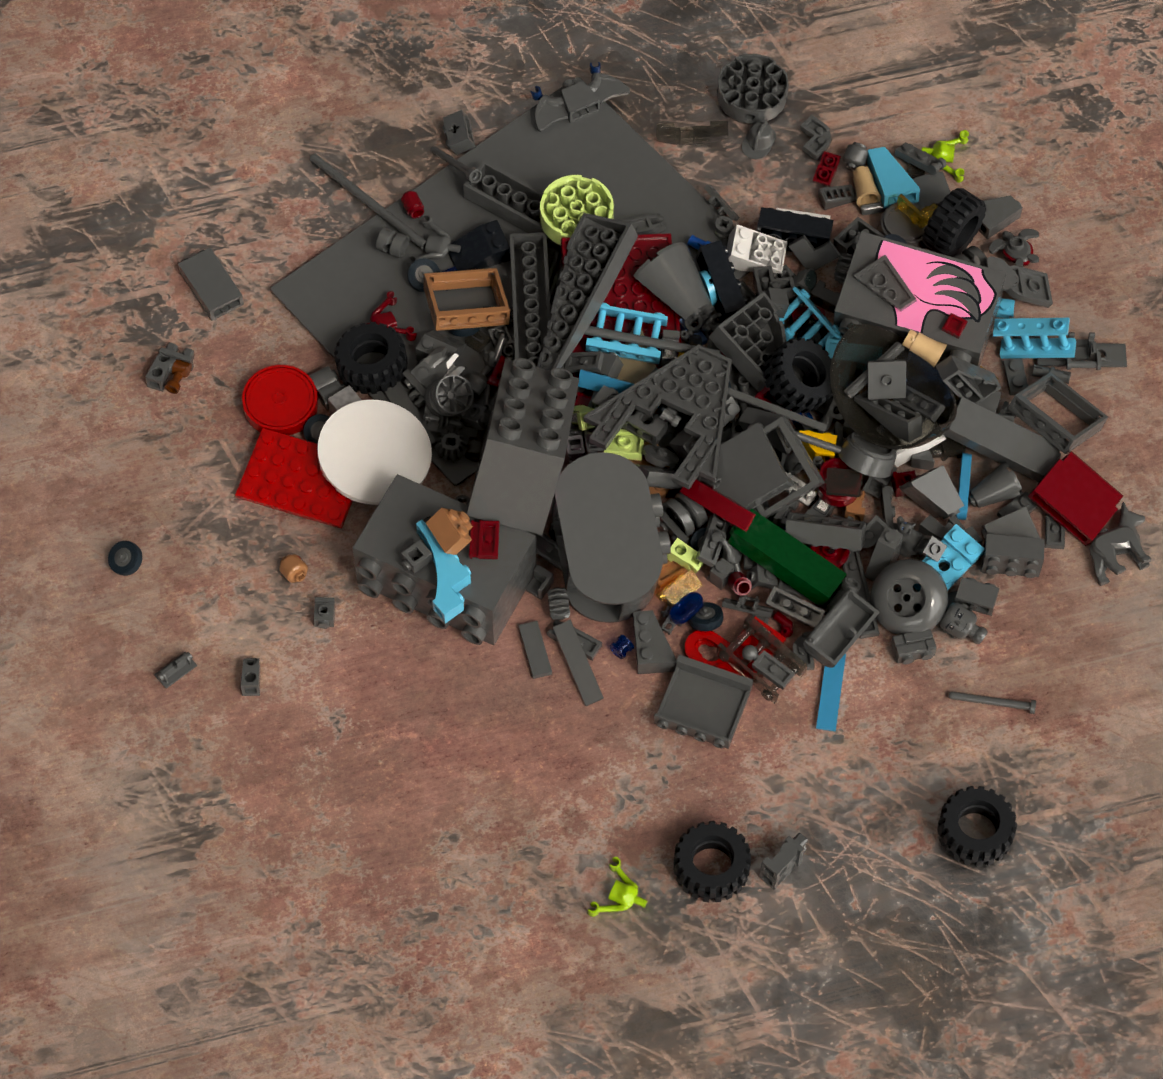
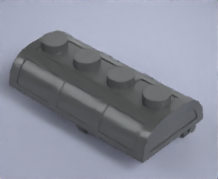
[803,588,880,668]

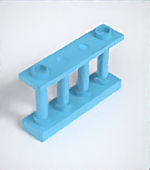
[779,287,845,349]
[586,303,668,364]
[993,317,1076,359]

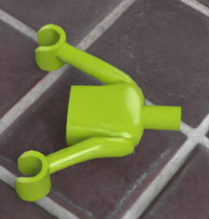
[922,130,969,183]
[587,857,648,917]

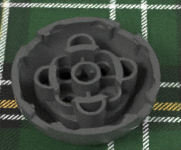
[870,559,948,635]

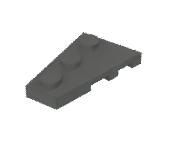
[854,255,917,311]

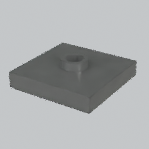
[867,359,906,400]

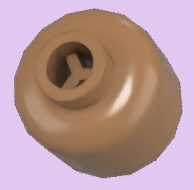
[279,554,308,583]

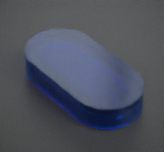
[670,592,704,624]

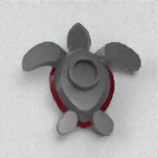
[989,229,1039,267]

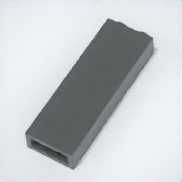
[942,397,1061,482]

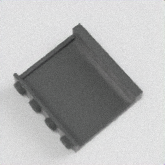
[705,422,794,521]
[654,655,753,749]

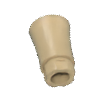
[853,166,881,207]
[902,329,947,367]

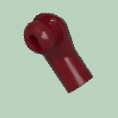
[773,611,793,638]

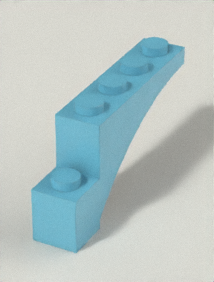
[416,520,471,623]

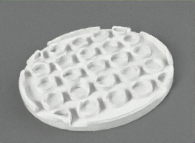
[317,400,432,505]

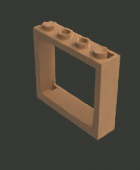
[423,268,510,331]

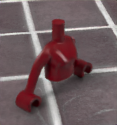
[367,291,417,341]

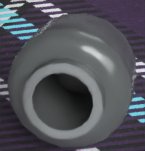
[843,142,868,170]

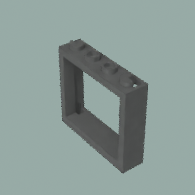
[1008,372,1108,455]
[754,416,825,518]

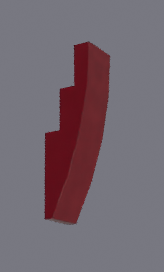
[680,479,756,532]

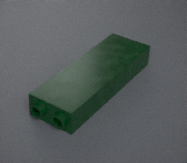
[728,508,847,608]

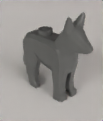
[1089,502,1151,586]

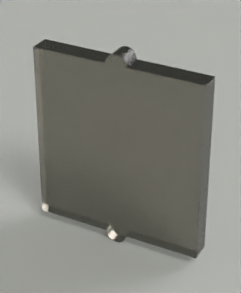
[825,468,862,497]

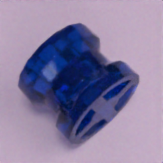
[609,635,634,659]

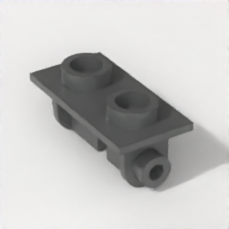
[154,652,197,689]

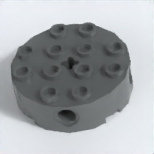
[717,54,789,124]

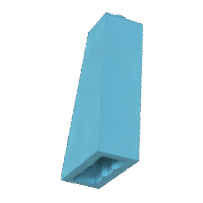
[867,147,920,208]

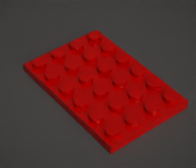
[235,428,353,529]

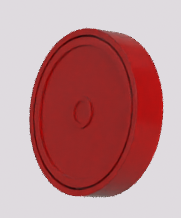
[242,365,318,436]

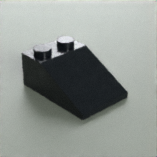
[448,220,511,271]

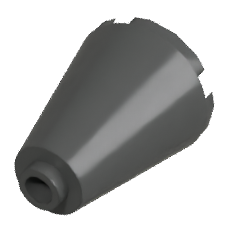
[968,461,1024,508]

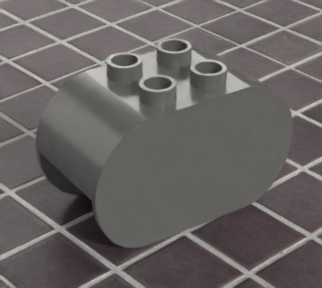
[551,452,671,623]

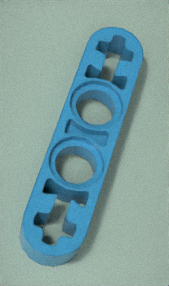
[956,453,972,520]

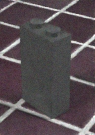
[178,248,244,321]

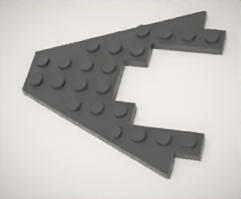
[584,345,732,489]

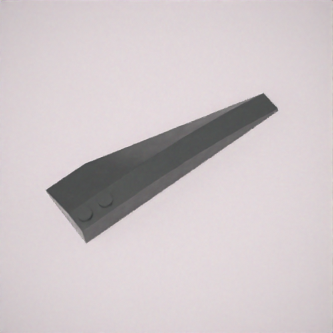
[537,213,638,371]

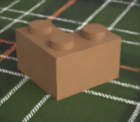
[426,508,473,555]

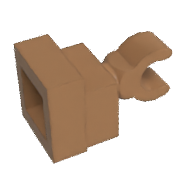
[845,491,866,521]

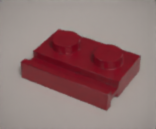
[469,520,500,559]

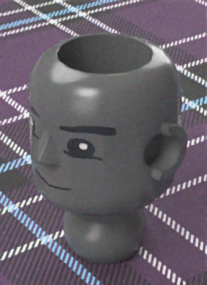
[939,602,988,644]

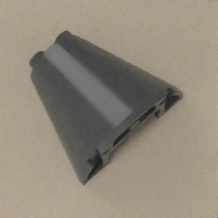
[633,242,715,320]

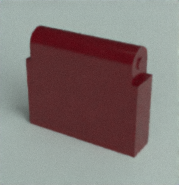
[1028,451,1124,546]

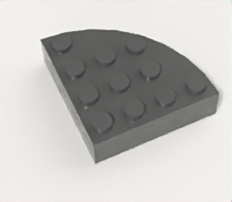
[709,292,786,392]

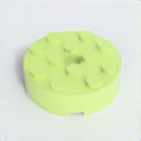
[540,175,614,245]

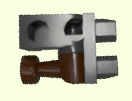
[145,342,194,394]

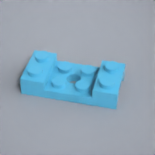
[913,524,985,592]

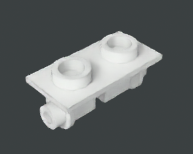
[784,472,818,507]

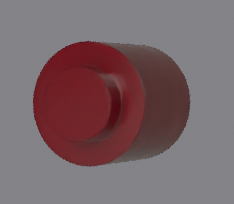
[401,191,424,219]
[728,572,752,596]

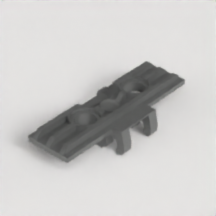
[1037,332,1127,370]

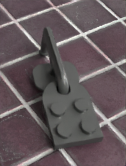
[968,256,1053,308]

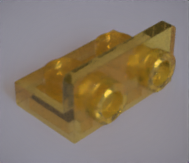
[656,569,702,607]

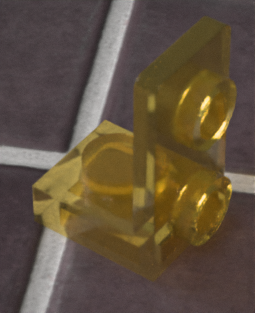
[897,194,938,229]

